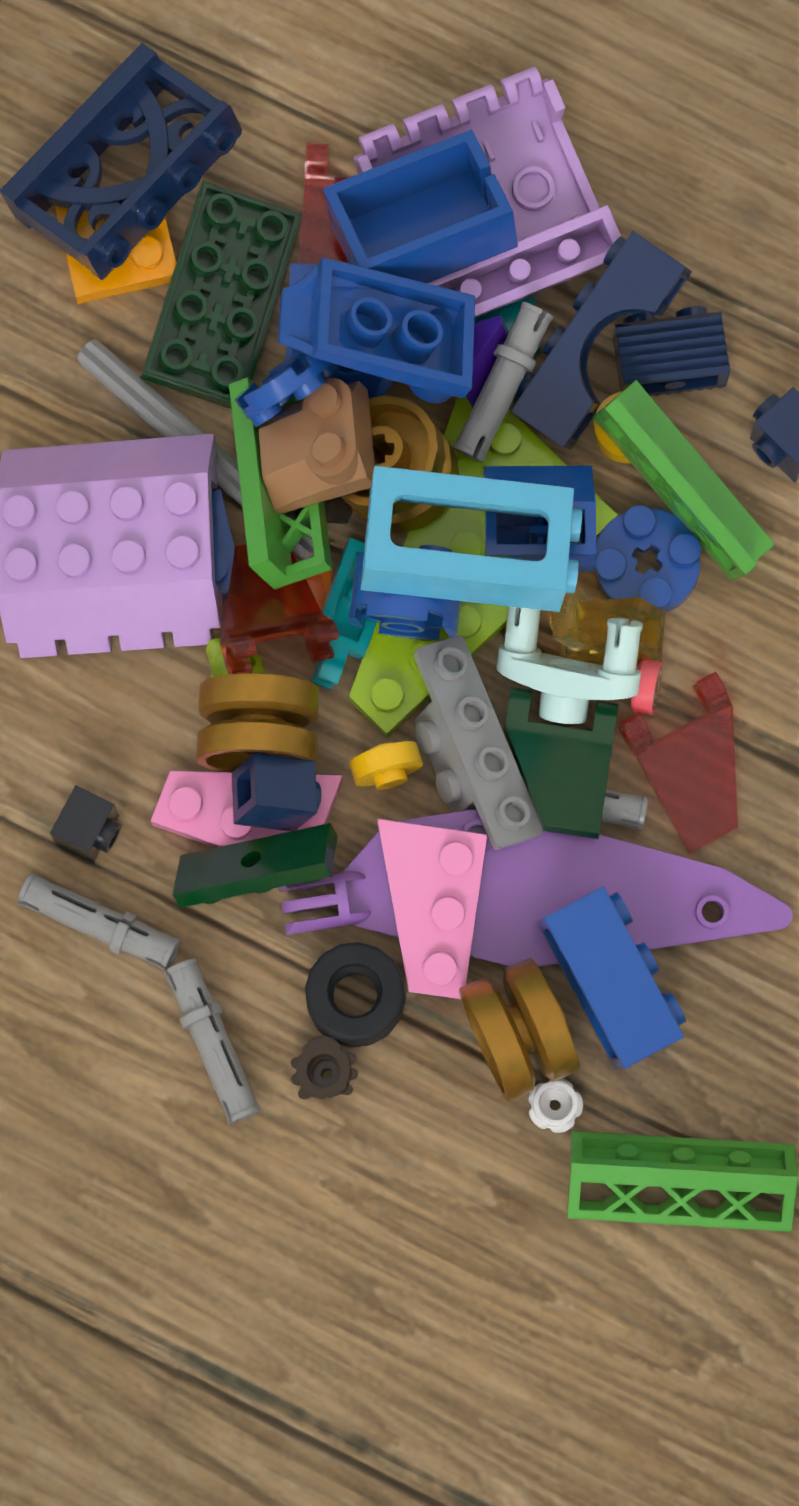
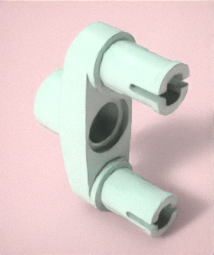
[496,606,643,724]

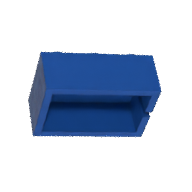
[323,129,518,283]
[537,886,686,1069]

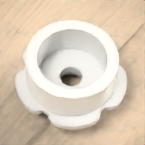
[528,1078,583,1133]

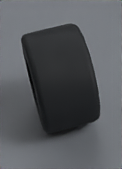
[305,942,405,1047]

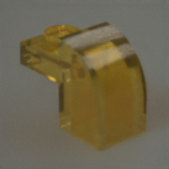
[550,585,665,666]

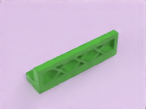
[229,377,332,590]
[592,380,775,581]
[567,1131,798,1232]

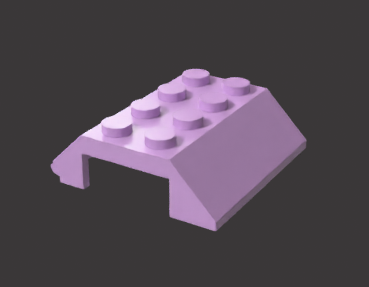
[353,66,621,318]
[0,434,224,658]

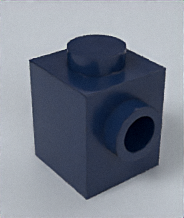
[750,387,799,483]
[232,753,321,831]

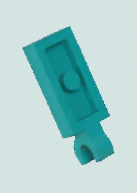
[311,537,377,691]

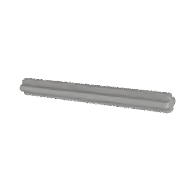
[77,339,314,560]

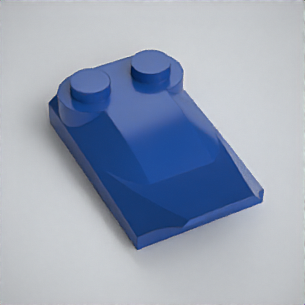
[278,257,475,404]

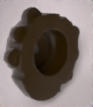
[291,1036,358,1099]

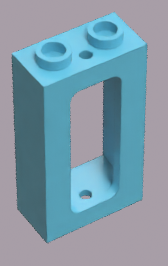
[360,466,582,612]

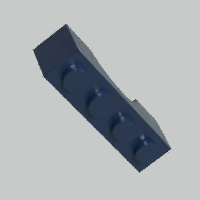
[511,231,693,449]

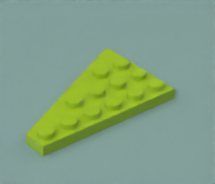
[349,396,618,738]

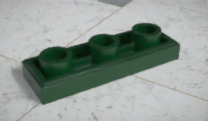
[172,823,338,908]

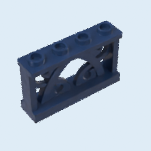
[0,43,242,280]

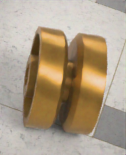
[341,395,459,533]
[197,673,319,773]
[459,957,581,1102]

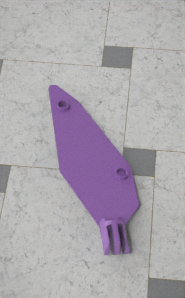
[279,809,793,967]

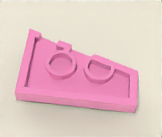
[151,771,343,848]
[377,818,487,999]

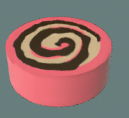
[631,659,663,715]

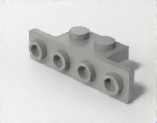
[413,636,543,850]

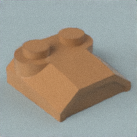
[259,378,375,514]

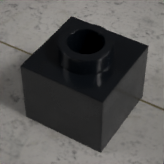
[50,785,122,863]

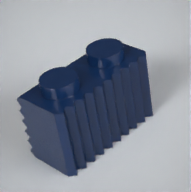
[613,306,730,396]

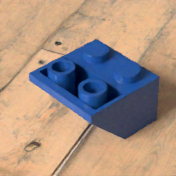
[484,465,597,573]

